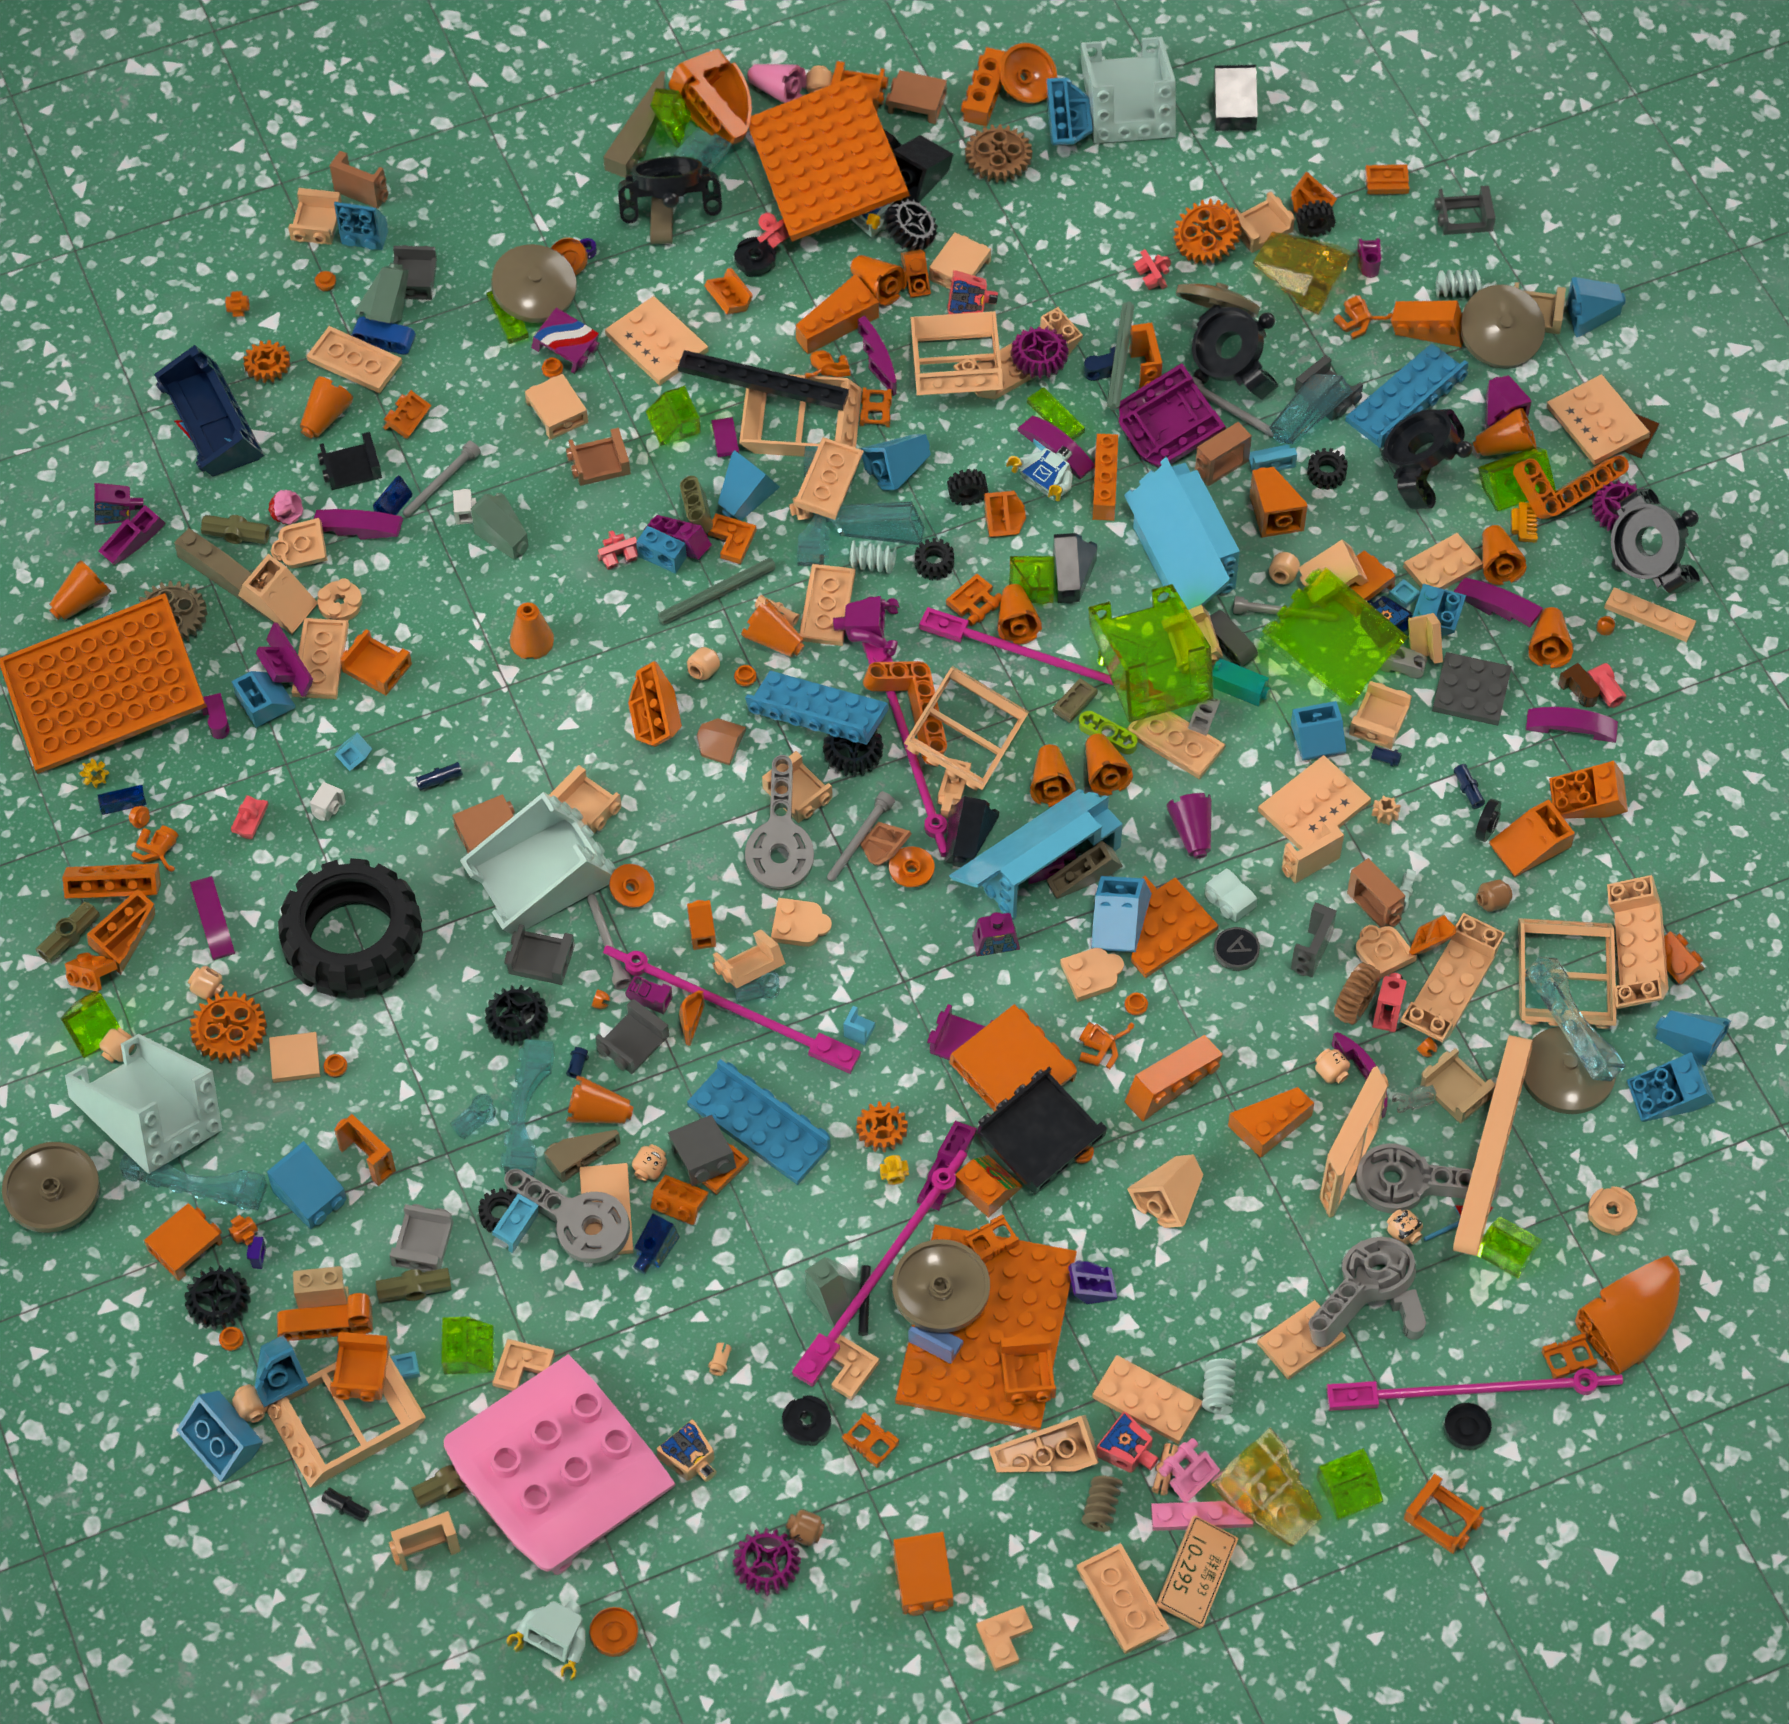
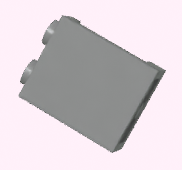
[390,1204,454,1272]

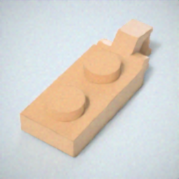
[938,758,971,818]

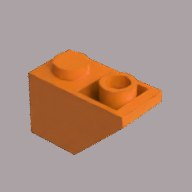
[901,250,931,297]
[687,900,716,950]

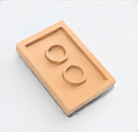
[1403,533,1483,589]
[1257,1300,1346,1380]

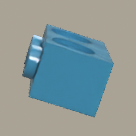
[636,526,687,574]

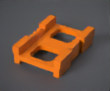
[860,388,892,427]
[964,1214,1019,1263]
[1542,1333,1598,1379]
[842,1412,899,1468]

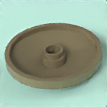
[491,244,577,323]
[1176,283,1260,318]
[1460,285,1545,368]
[1523,1026,1617,1114]
[2,1142,100,1233]
[892,1239,990,1333]

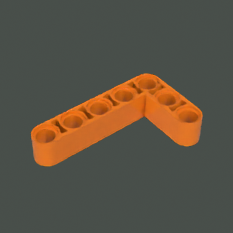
[1513,455,1629,519]
[863,661,947,765]

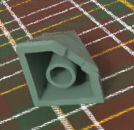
[355,263,409,323]
[471,493,529,560]
[805,1257,860,1328]

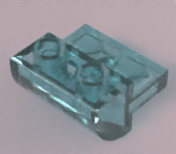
[673,128,732,171]

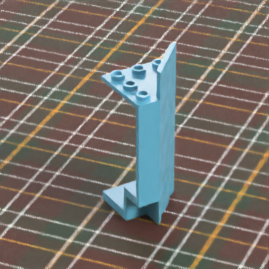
[1124,457,1240,612]
[949,789,1122,920]

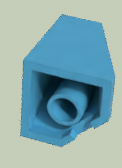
[1566,277,1625,337]
[860,434,931,490]
[718,450,780,521]
[1655,1010,1731,1066]
[255,1335,309,1407]

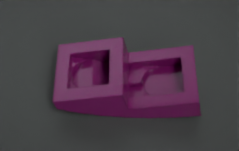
[711,417,739,457]

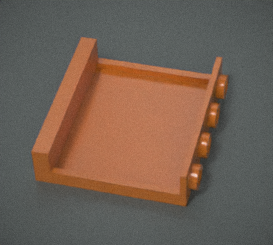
[949,1004,1077,1112]

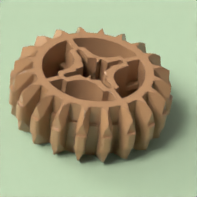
[1334,962,1381,1025]

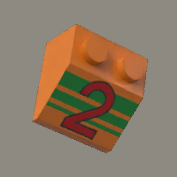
[955,1155,1022,1218]

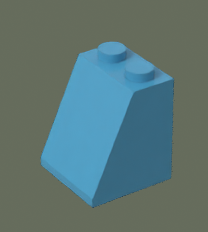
[267,1141,347,1230]

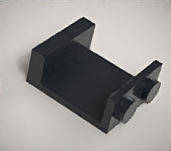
[317,432,382,490]

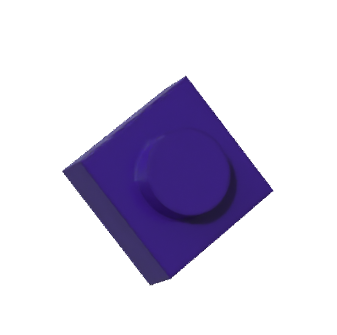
[247,1236,267,1269]

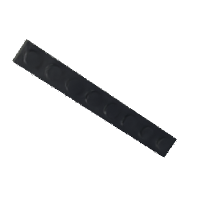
[678,350,849,411]

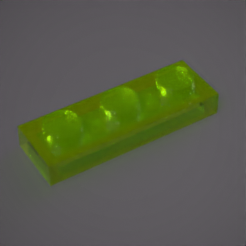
[486,291,529,344]
[1027,387,1085,440]

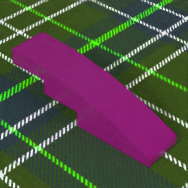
[858,316,897,396]
[314,509,403,540]
[1453,577,1543,627]
[917,1120,977,1211]

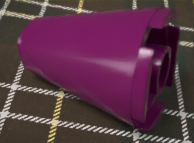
[1167,793,1212,859]

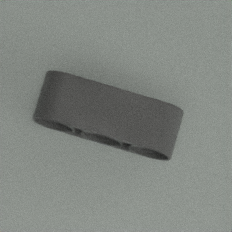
[1210,610,1258,667]

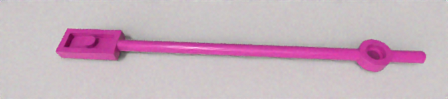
[919,607,1175,705]
[862,637,947,857]
[603,945,861,1074]
[792,1150,968,1387]
[1326,1368,1623,1411]

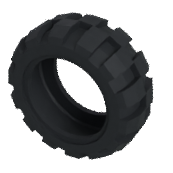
[278,858,423,999]

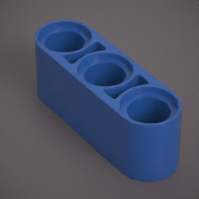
[351,317,416,355]

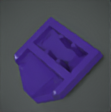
[1068,1260,1118,1305]

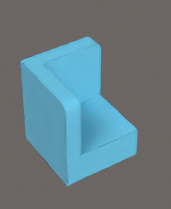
[335,732,372,771]
[843,1006,875,1045]

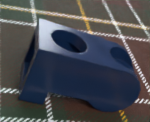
[1084,346,1116,381]

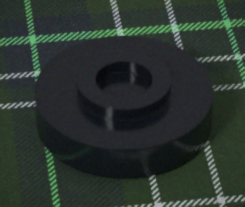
[1475,798,1501,842]
[1444,1403,1492,1450]

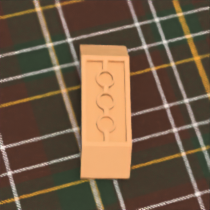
[953,307,1083,400]
[1607,875,1668,1009]
[1400,913,1505,1042]

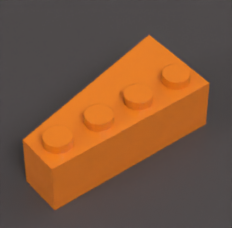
[796,274,879,355]
[1125,1035,1223,1122]

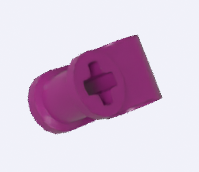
[1357,238,1381,278]

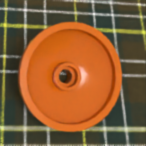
[999,43,1057,104]

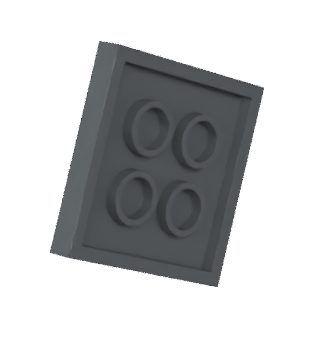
[1432,652,1512,726]

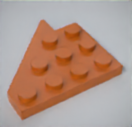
[1131,876,1219,978]

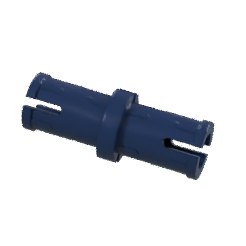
[415,762,463,791]
[1453,764,1485,809]

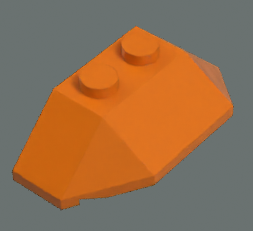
[628,661,682,747]

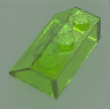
[1477,447,1556,511]

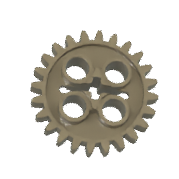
[135,581,207,641]

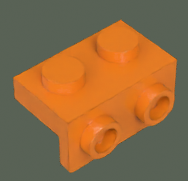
[704,268,753,314]
[1664,931,1705,985]
[65,952,117,992]

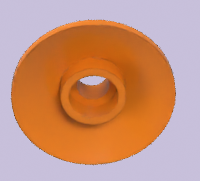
[889,846,935,888]
[609,864,654,908]

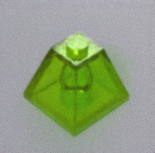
[1009,556,1054,604]
[60,991,121,1058]

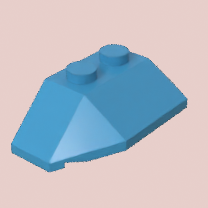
[1047,78,1093,145]

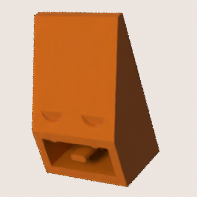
[1549,761,1628,818]
[1489,799,1575,877]

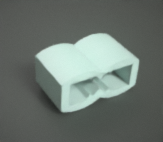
[1205,868,1257,922]

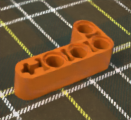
[277,1293,373,1341]

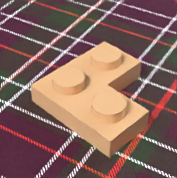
[831,1335,880,1401]
[493,1339,555,1391]
[976,1605,1033,1672]

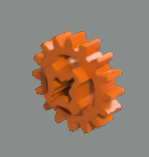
[243,340,291,383]
[856,1101,908,1152]

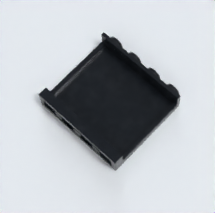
[977,1066,1108,1195]

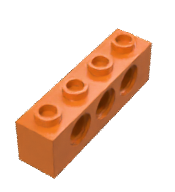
[961,47,1006,127]
[1093,434,1118,521]
[62,863,161,899]

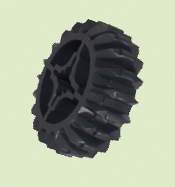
[883,198,938,252]
[823,729,884,777]
[485,985,548,1046]
[184,1265,251,1331]

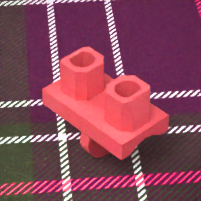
[757,213,789,248]
[1134,249,1171,290]
[597,530,638,569]
[231,795,269,840]

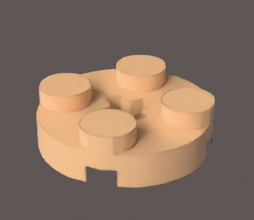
[317,578,362,620]
[1588,1186,1637,1236]

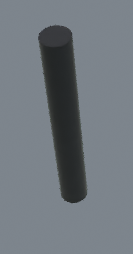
[858,1265,871,1336]

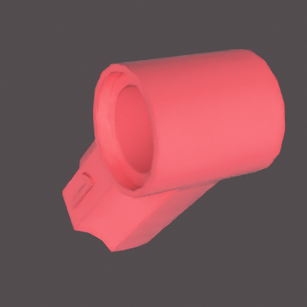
[1587,663,1626,708]

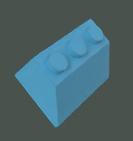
[176,1390,263,1482]

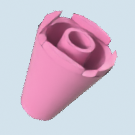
[747,64,806,103]

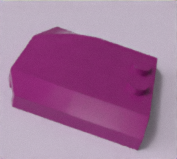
[1119,363,1226,468]

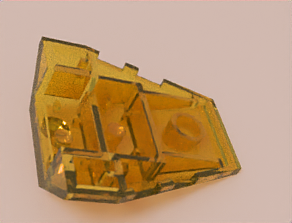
[1253,231,1356,315]
[1211,1427,1322,1547]

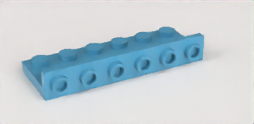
[1345,343,1468,449]
[745,671,889,745]
[687,1059,831,1185]

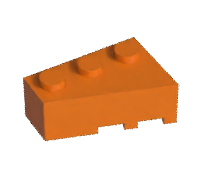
[1391,300,1463,348]
[87,889,155,975]
[1228,1087,1314,1158]

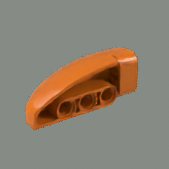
[668,49,752,146]
[1575,1255,1680,1375]

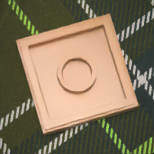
[269,1032,320,1083]

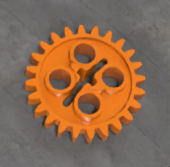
[1173,199,1242,265]
[189,991,267,1063]

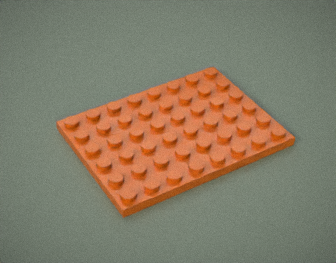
[745,73,910,241]
[0,593,207,774]
[895,1224,1077,1431]

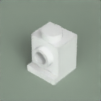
[453,489,477,525]
[310,782,346,821]

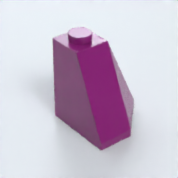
[1485,375,1532,430]

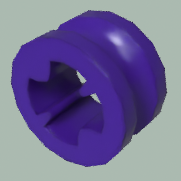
[580,238,597,259]

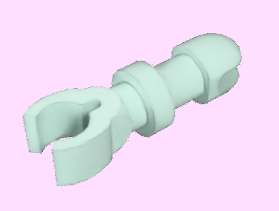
[1399,869,1416,912]

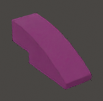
[98,505,166,565]

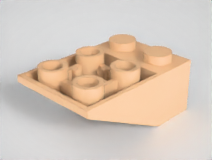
[238,554,318,635]

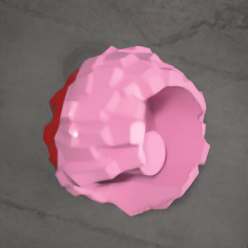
[268,490,304,525]

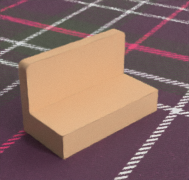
[1408,613,1443,664]

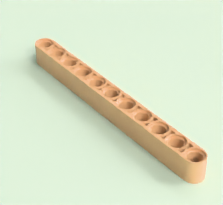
[1453,1035,1533,1256]

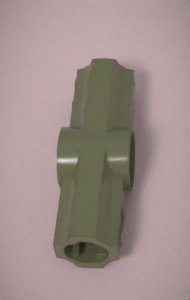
[201,515,270,544]
[36,902,100,963]
[376,1268,452,1303]
[411,1465,466,1508]

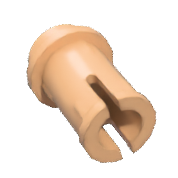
[708,1343,732,1376]

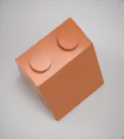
[1249,467,1307,538]
[893,1532,953,1616]

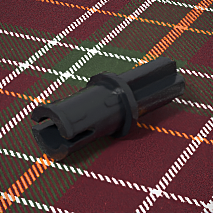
[321,1487,370,1522]

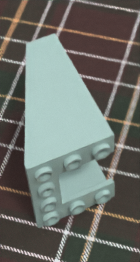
[1081,36,1176,144]
[460,792,616,934]
[65,1034,222,1174]

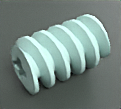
[1436,270,1481,297]
[850,540,897,574]
[1202,1358,1236,1415]

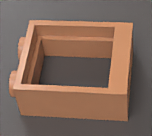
[1195,422,1252,486]
[1347,858,1405,928]

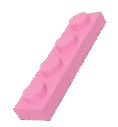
[1151,1500,1253,1531]

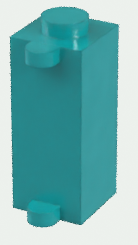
[1209,658,1271,707]

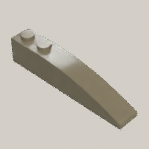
[603,70,666,178]
[174,528,274,623]

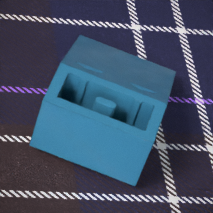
[334,202,388,250]
[1091,876,1152,952]
[1627,1052,1715,1122]

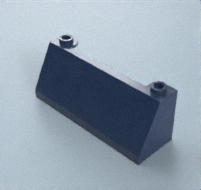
[154,345,265,476]

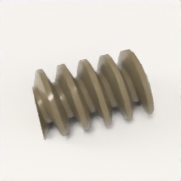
[1082,1475,1123,1532]

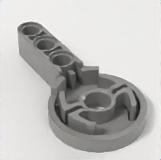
[745,755,814,890]
[1356,1143,1501,1213]
[504,1169,630,1263]
[1309,1237,1416,1347]

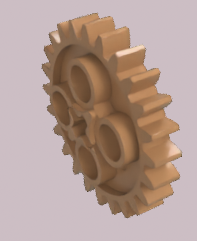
[965,124,1032,183]

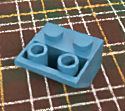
[1412,584,1466,636]
[232,671,296,727]
[1291,701,1346,761]

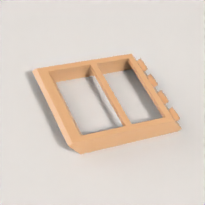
[911,311,1003,396]
[739,374,862,457]
[904,666,1029,791]
[1518,918,1616,1029]
[1319,1066,1389,1218]
[267,1355,426,1488]

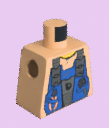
[656,1419,716,1482]

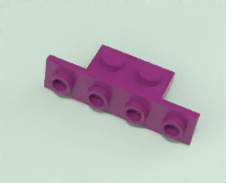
[256,622,313,697]

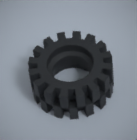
[1295,200,1336,238]
[1307,448,1348,490]
[947,469,988,506]
[915,538,954,581]
[478,1188,517,1233]

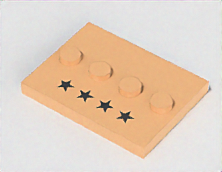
[605,296,709,386]
[1547,374,1650,465]
[1258,755,1371,850]

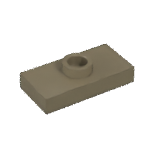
[1052,678,1098,723]

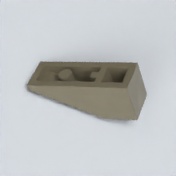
[1046,841,1123,899]
[544,1130,621,1183]

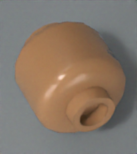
[1476,880,1512,912]
[786,1509,825,1546]

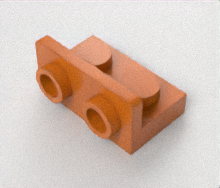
[383,390,432,439]
[651,1175,709,1225]

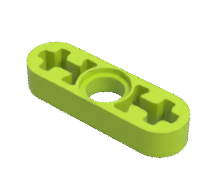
[1079,711,1138,755]

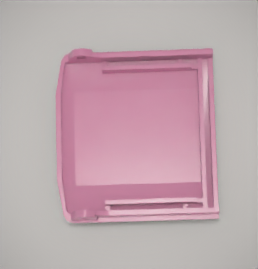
[444,1354,675,1575]

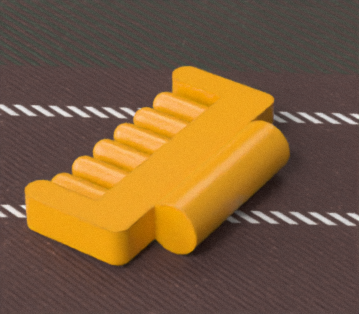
[1511,502,1538,543]

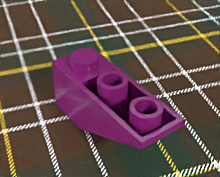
[644,515,712,560]

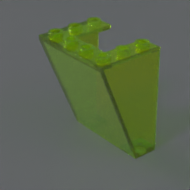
[1261,567,1408,706]
[1088,584,1214,723]

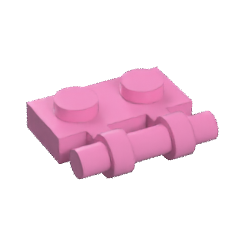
[1159,1438,1220,1502]

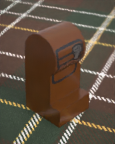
[1558,663,1600,707]

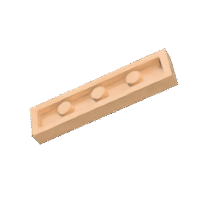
[1604,587,1696,642]

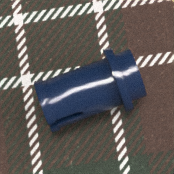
[1371,745,1402,767]
[566,1047,589,1079]

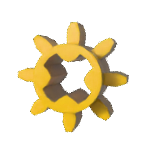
[79,758,109,788]
[880,1155,909,1185]

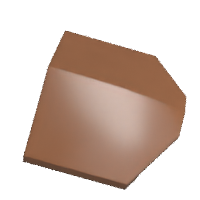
[697,718,746,765]
[860,822,912,866]

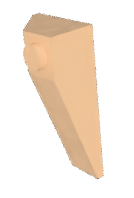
[989,1415,1098,1472]

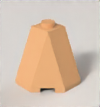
[1127,1155,1204,1228]

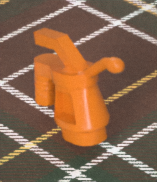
[1333,295,1393,340]
[805,350,851,378]
[131,825,179,872]
[1079,1022,1134,1070]

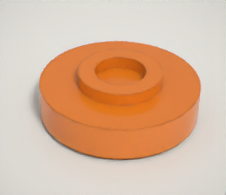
[551,238,588,276]
[590,1607,639,1657]

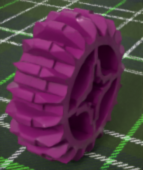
[1011,325,1069,380]
[1592,480,1643,532]
[733,1527,801,1596]

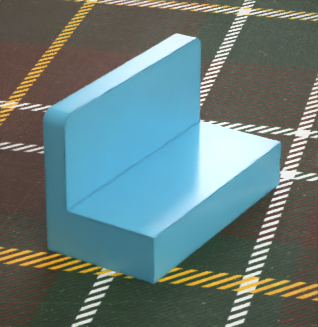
[1249,445,1297,471]
[492,1193,539,1253]

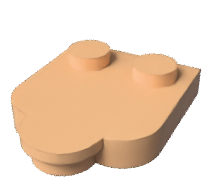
[271,518,328,568]
[771,898,832,947]
[1356,925,1416,979]
[1060,948,1124,1002]

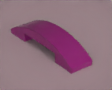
[1017,416,1095,480]
[1526,707,1618,743]
[190,876,235,960]
[1332,1032,1388,1118]

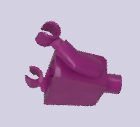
[833,596,900,656]

